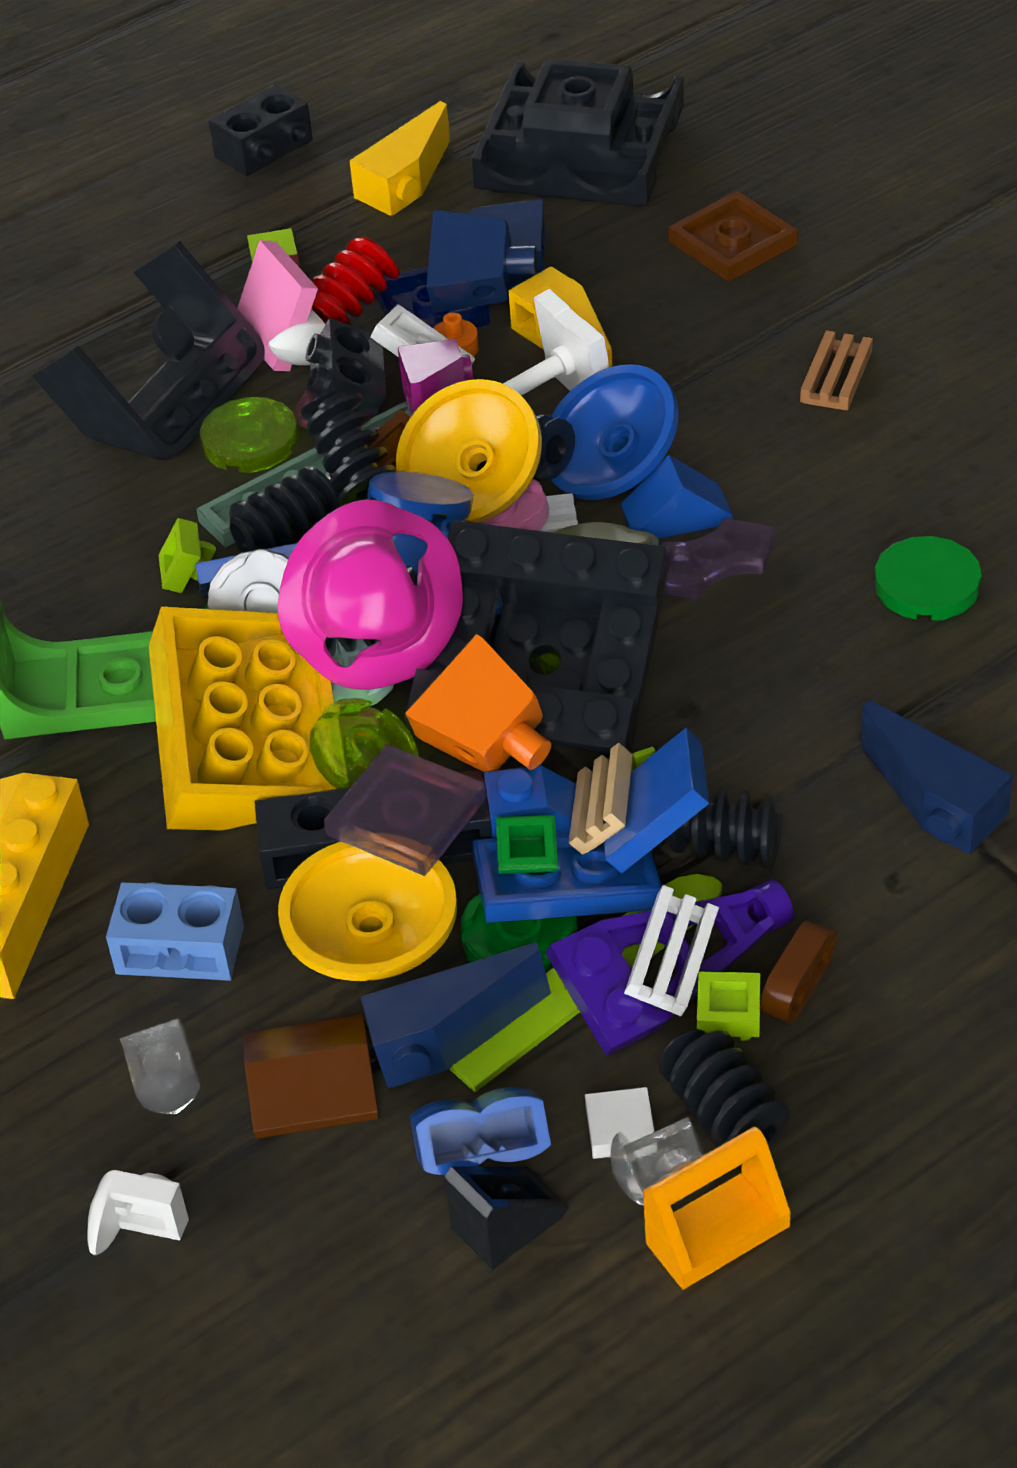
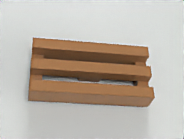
[800,330,873,411]

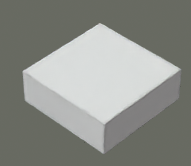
[585,1087,656,1159]

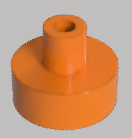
[433,312,479,357]

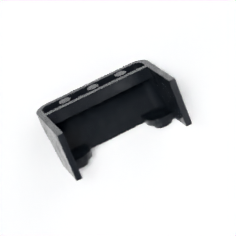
[32,241,265,460]

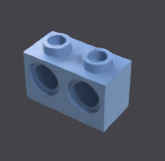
[106,882,244,981]

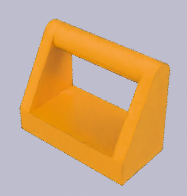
[643,1126,790,1290]

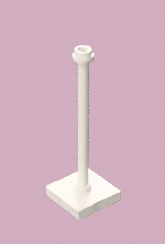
[326,289,609,497]

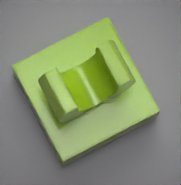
[159,518,216,593]
[697,972,760,1041]

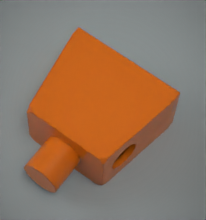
[405,634,551,772]

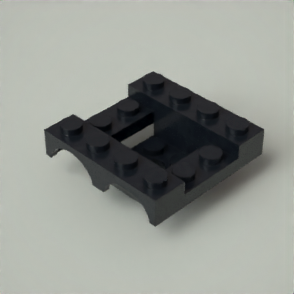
[472,59,684,206]
[404,520,670,758]

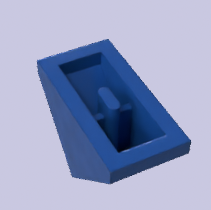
[621,455,733,539]

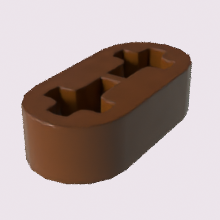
[760,920,837,1024]

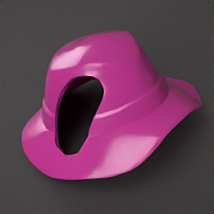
[278,500,463,690]

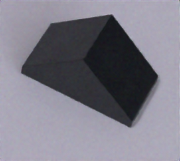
[444,1166,569,1270]

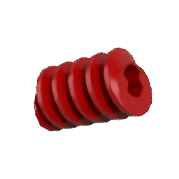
[311,236,400,325]

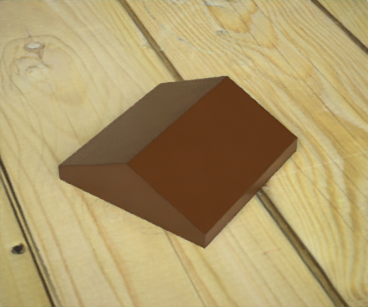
[243,1014,379,1139]

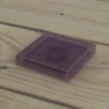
[324,744,486,876]

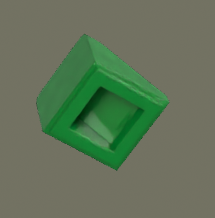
[496,815,558,874]

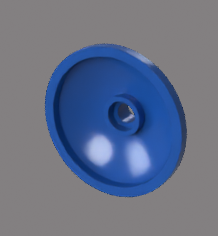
[550,364,679,500]

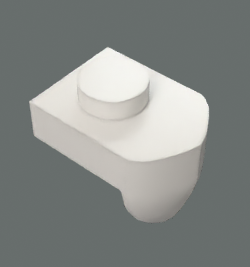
[268,308,325,365]
[87,1170,189,1255]

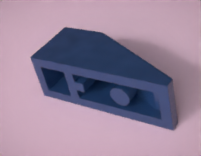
[861,700,1013,855]
[361,942,551,1089]

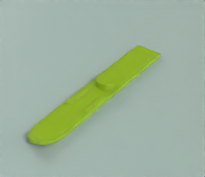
[449,874,722,1092]

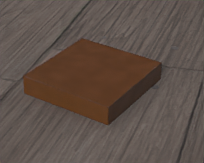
[668,191,798,282]

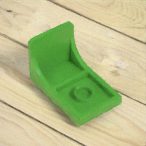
[0,600,156,739]

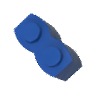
[409,1087,551,1175]

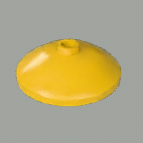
[396,379,542,523]
[278,836,457,981]

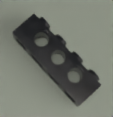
[255,770,492,889]

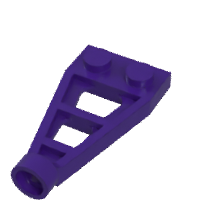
[546,879,793,1057]

